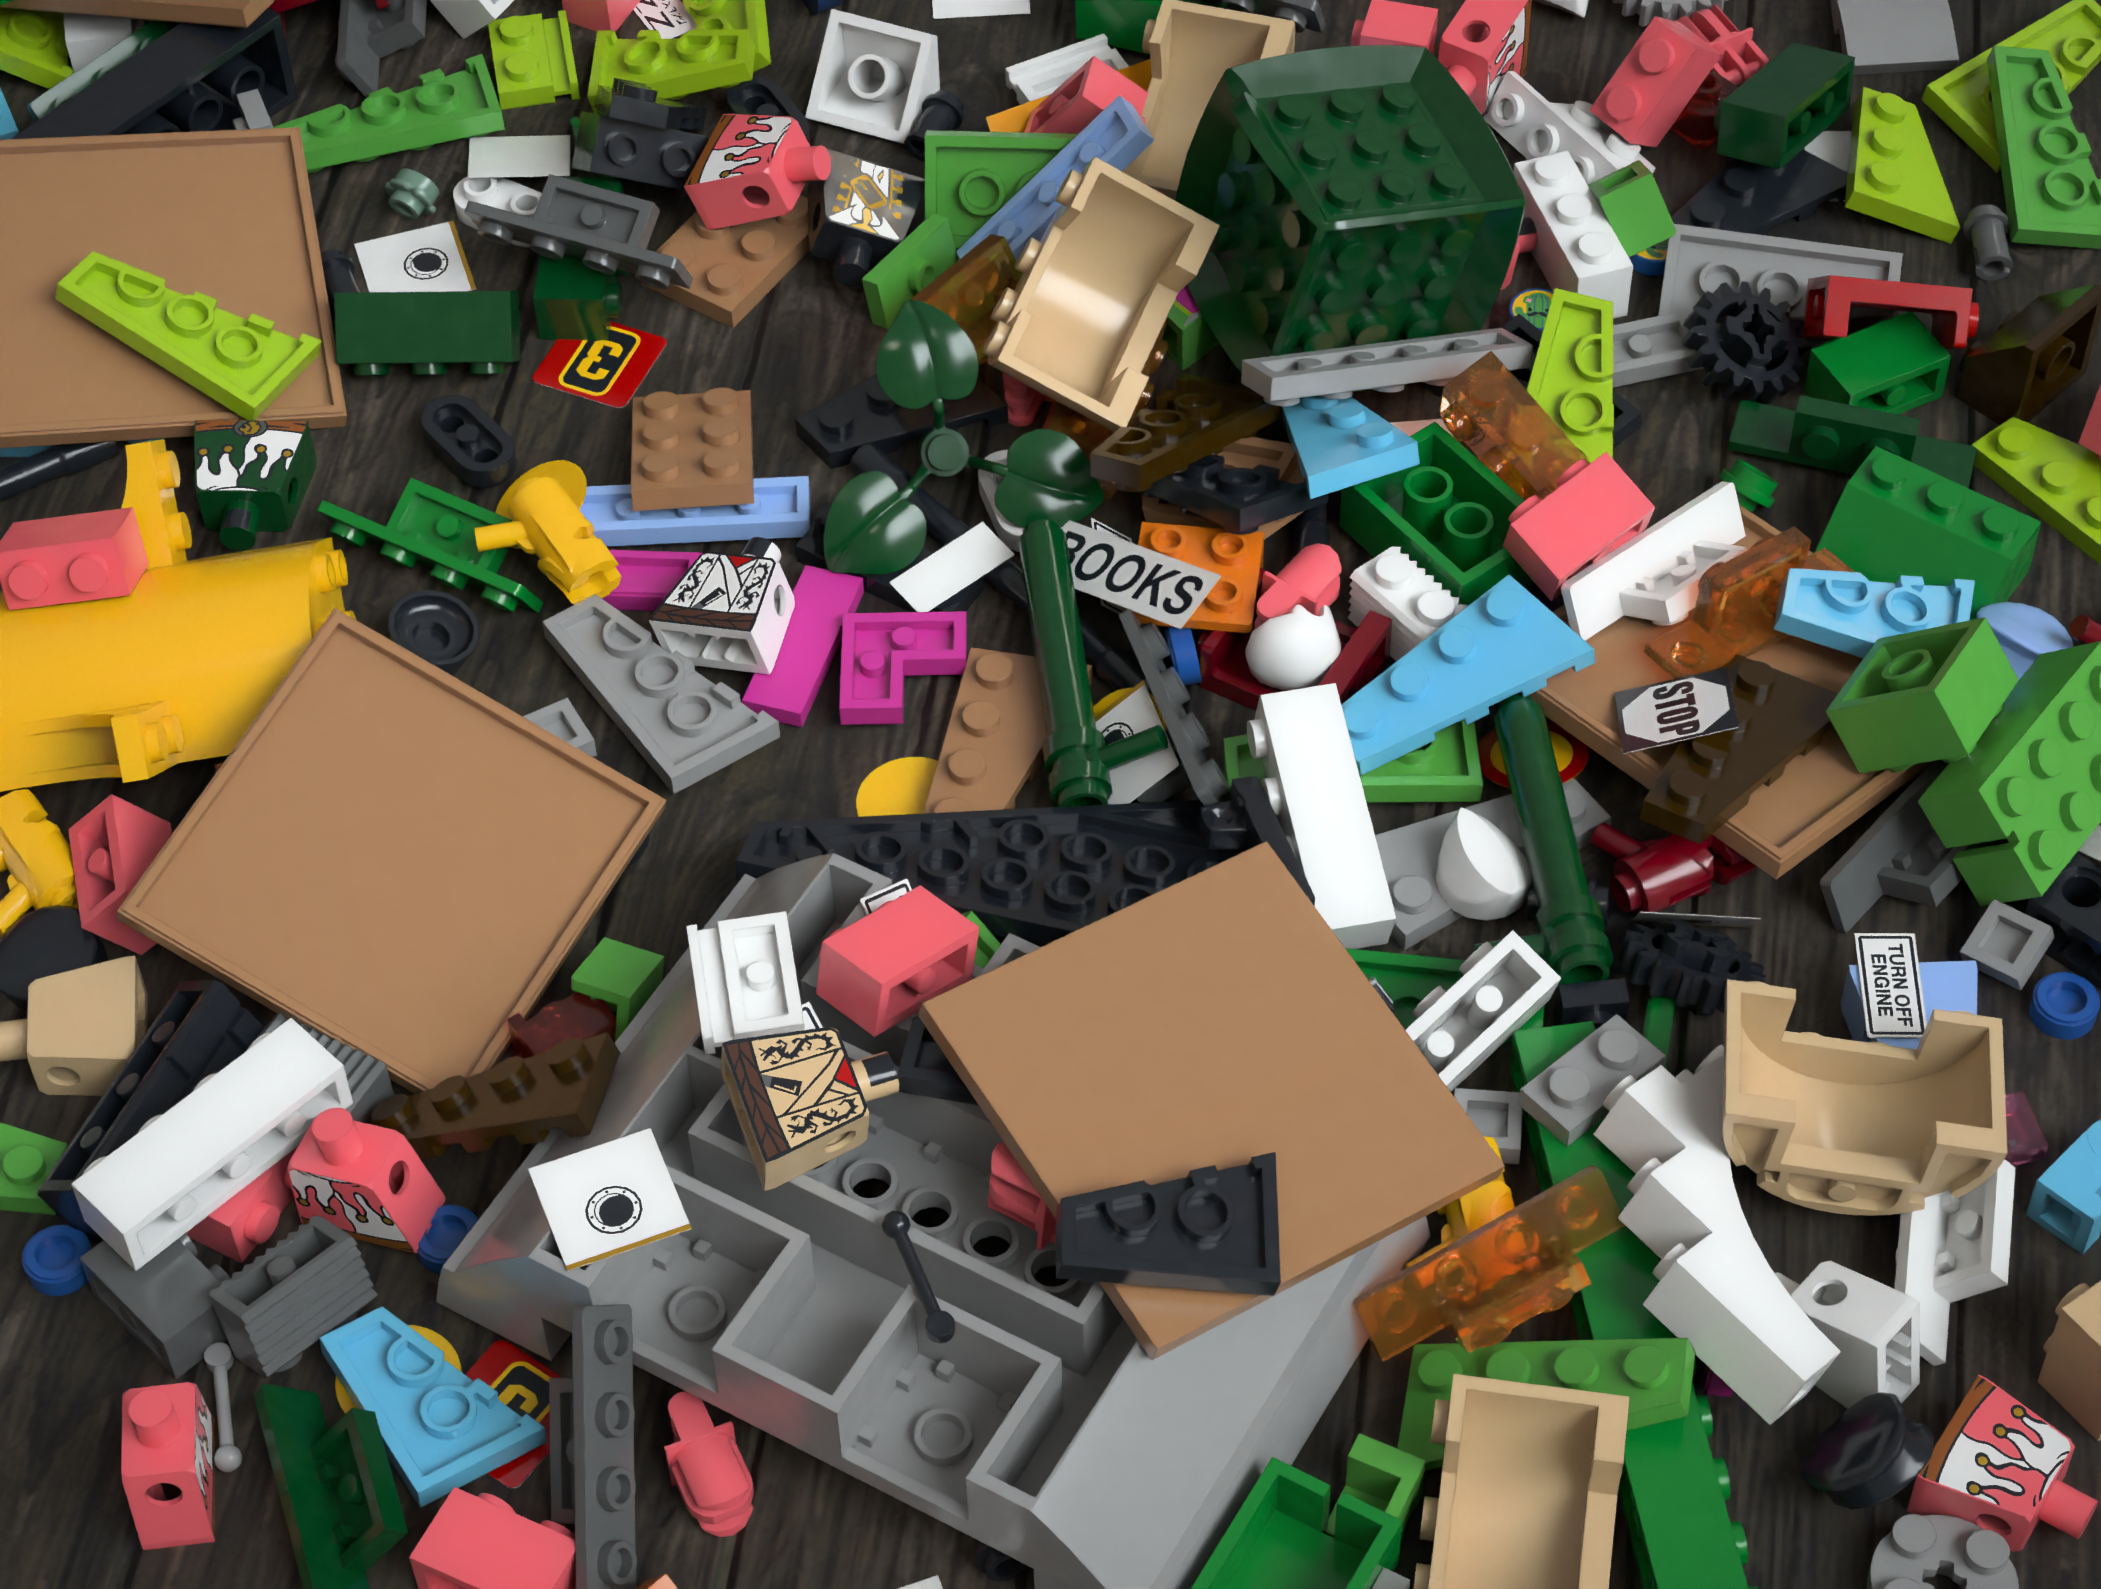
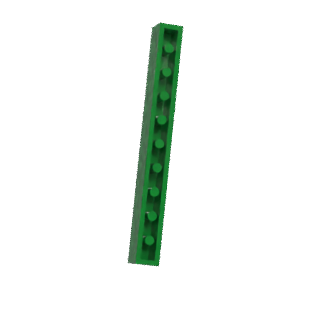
[1509,1021,1759,1589]

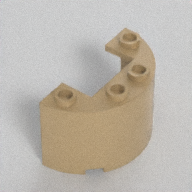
[1122,0,1295,200]
[982,157,1220,432]
[1723,979,2007,1216]
[1413,1374,1629,1589]

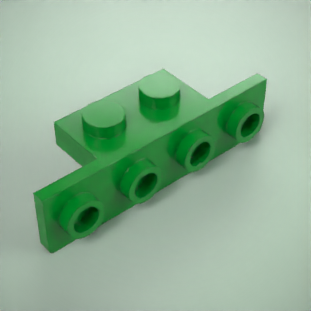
[316,478,544,613]

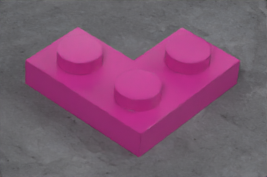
[839,611,967,725]

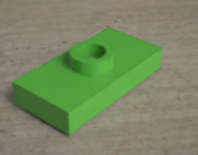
[862,213,958,329]

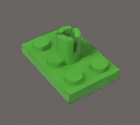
[925,130,1078,249]

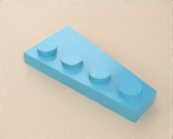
[1342,575,1596,775]

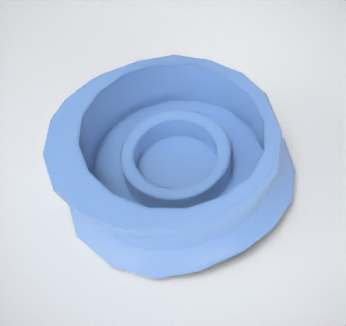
[1976,602,2073,680]

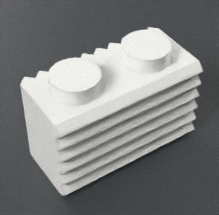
[1347,546,1467,661]

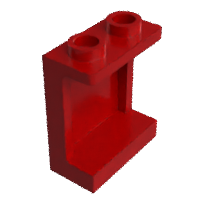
[1802,275,1979,350]

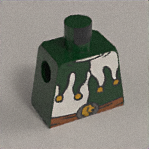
[194,420,317,551]

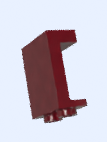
[1196,568,1392,711]

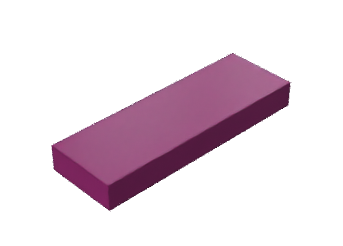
[742,565,864,728]

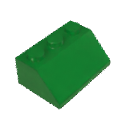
[1814,446,2041,620]

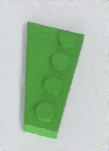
[1398,1338,1695,1479]

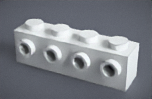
[1247,683,1396,949]
[1406,930,1561,1092]
[71,1018,353,1271]

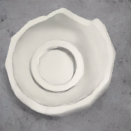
[1245,605,1341,690]

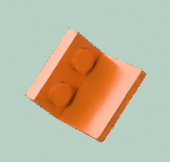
[1132,522,1264,633]

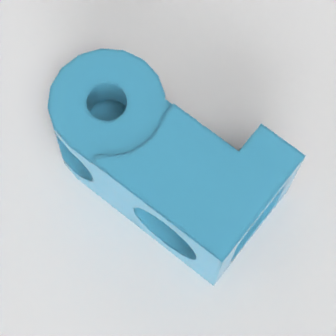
[2026,1119,2101,1255]

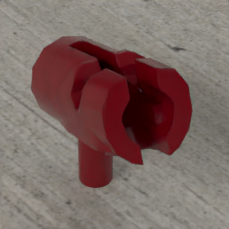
[1590,822,1755,916]

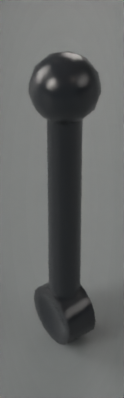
[882,1210,955,1344]

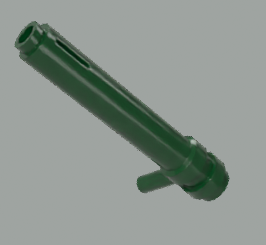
[1018,519,1168,807]
[1473,694,1613,985]

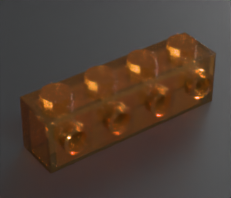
[1440,351,1648,533]

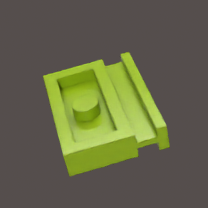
[488,10,580,110]

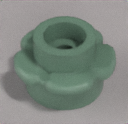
[385,168,440,220]

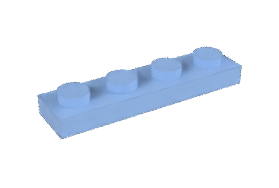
[956,95,1154,291]
[580,476,811,547]

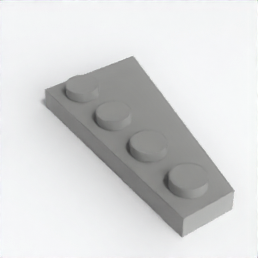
[1658,224,1903,324]
[542,594,780,794]
[1375,778,1611,950]

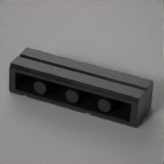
[37,980,265,1242]

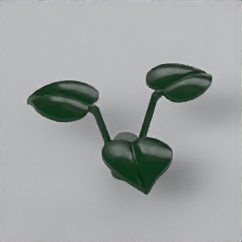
[823,300,1104,575]

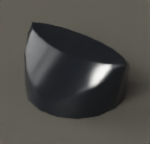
[388,590,480,675]

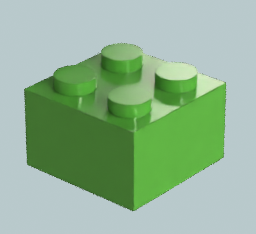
[1826,617,2019,774]

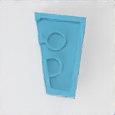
[1282,395,1420,499]
[1773,568,1975,658]
[319,1307,547,1508]

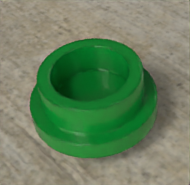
[1719,459,1778,512]

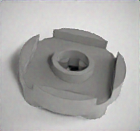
[1866,1514,2019,1589]

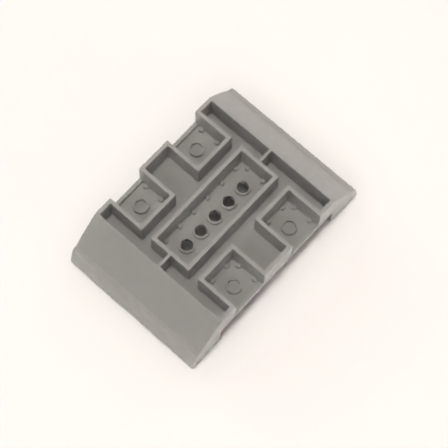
[436,853,1431,1589]

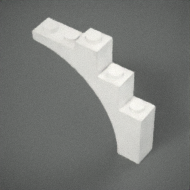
[1593,1045,1841,1425]

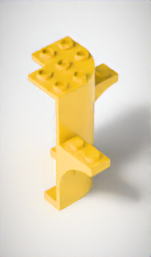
[0,439,356,792]

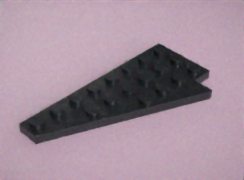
[736,799,1240,946]

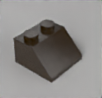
[1957,284,2101,425]

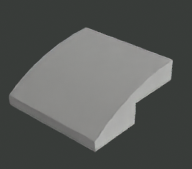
[1830,0,1959,75]

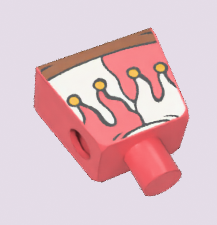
[1438,0,1532,115]
[684,114,831,230]
[287,1108,446,1254]
[1907,1375,2098,1552]
[121,1382,215,1550]

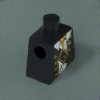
[807,148,925,287]

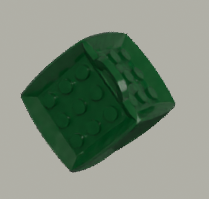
[1175,45,1526,392]

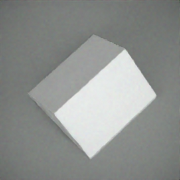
[805,9,940,144]

